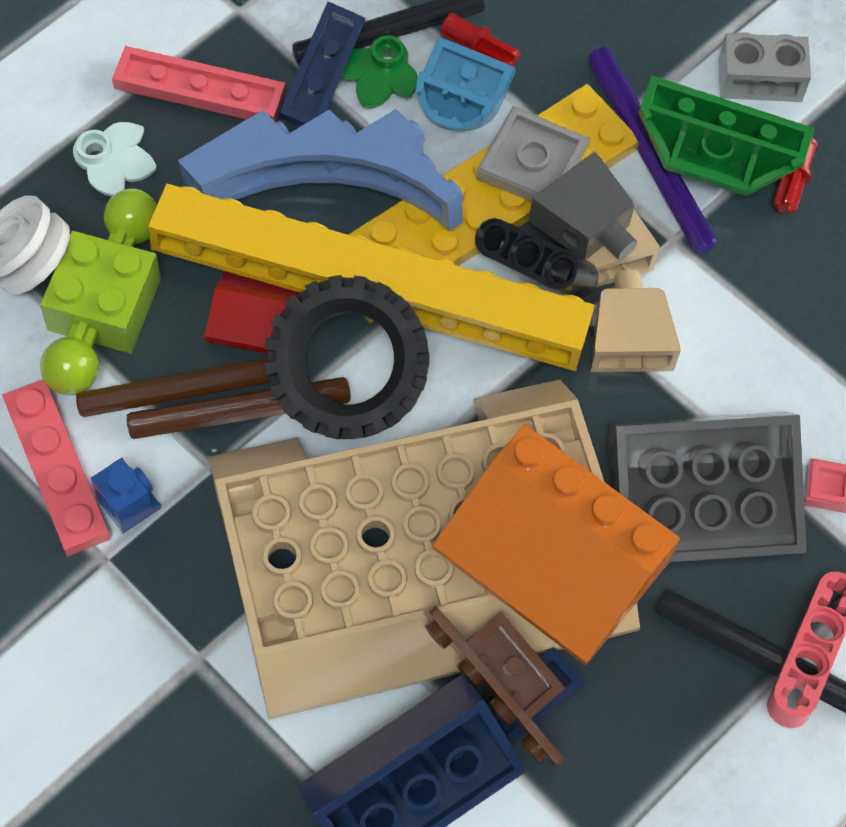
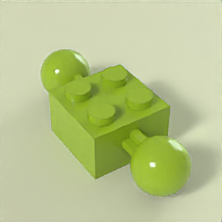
[40,189,161,395]

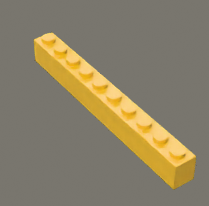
[148,183,595,371]

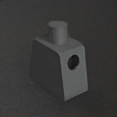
[529,151,638,261]

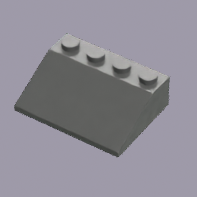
[607,412,807,562]

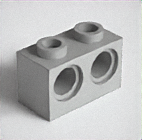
[719,32,811,102]

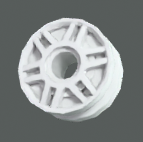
[0,195,70,295]

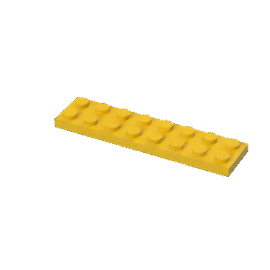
[348,84,639,324]

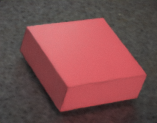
[804,458,846,513]

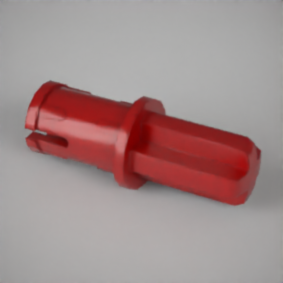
[440,13,520,66]
[772,138,818,214]

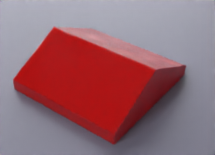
[205,271,300,354]

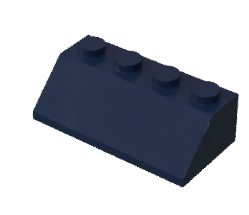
[297,674,527,827]

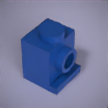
[90,457,161,534]

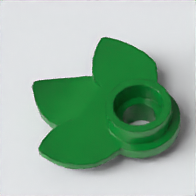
[341,35,418,108]

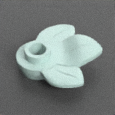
[73,122,157,197]

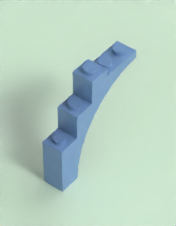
[178,109,464,231]

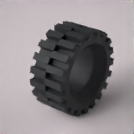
[264,275,430,439]

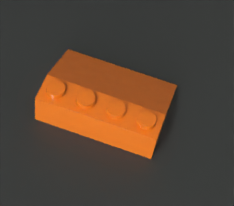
[432,424,680,666]

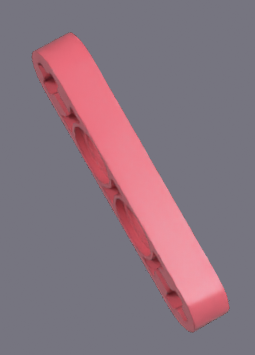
[767,572,846,729]

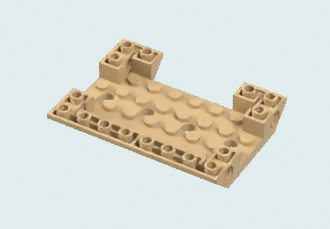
[208,380,640,720]

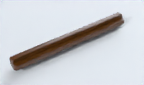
[76,358,271,417]
[126,377,351,439]

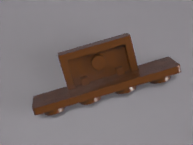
[423,606,565,766]

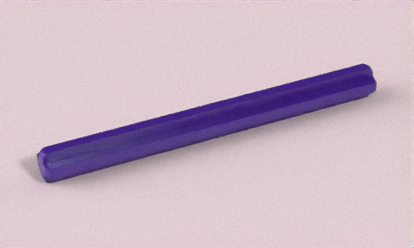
[588,46,717,254]

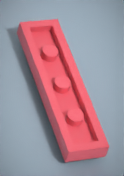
[112,46,286,122]
[2,379,111,557]

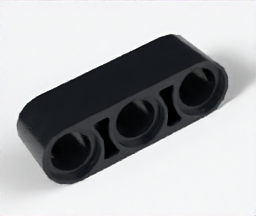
[475,218,599,298]

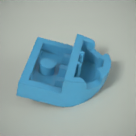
[416,37,516,131]

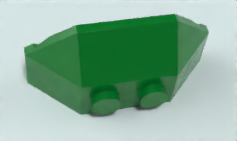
[639,75,815,196]

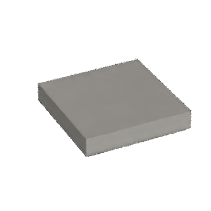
[476,106,590,202]

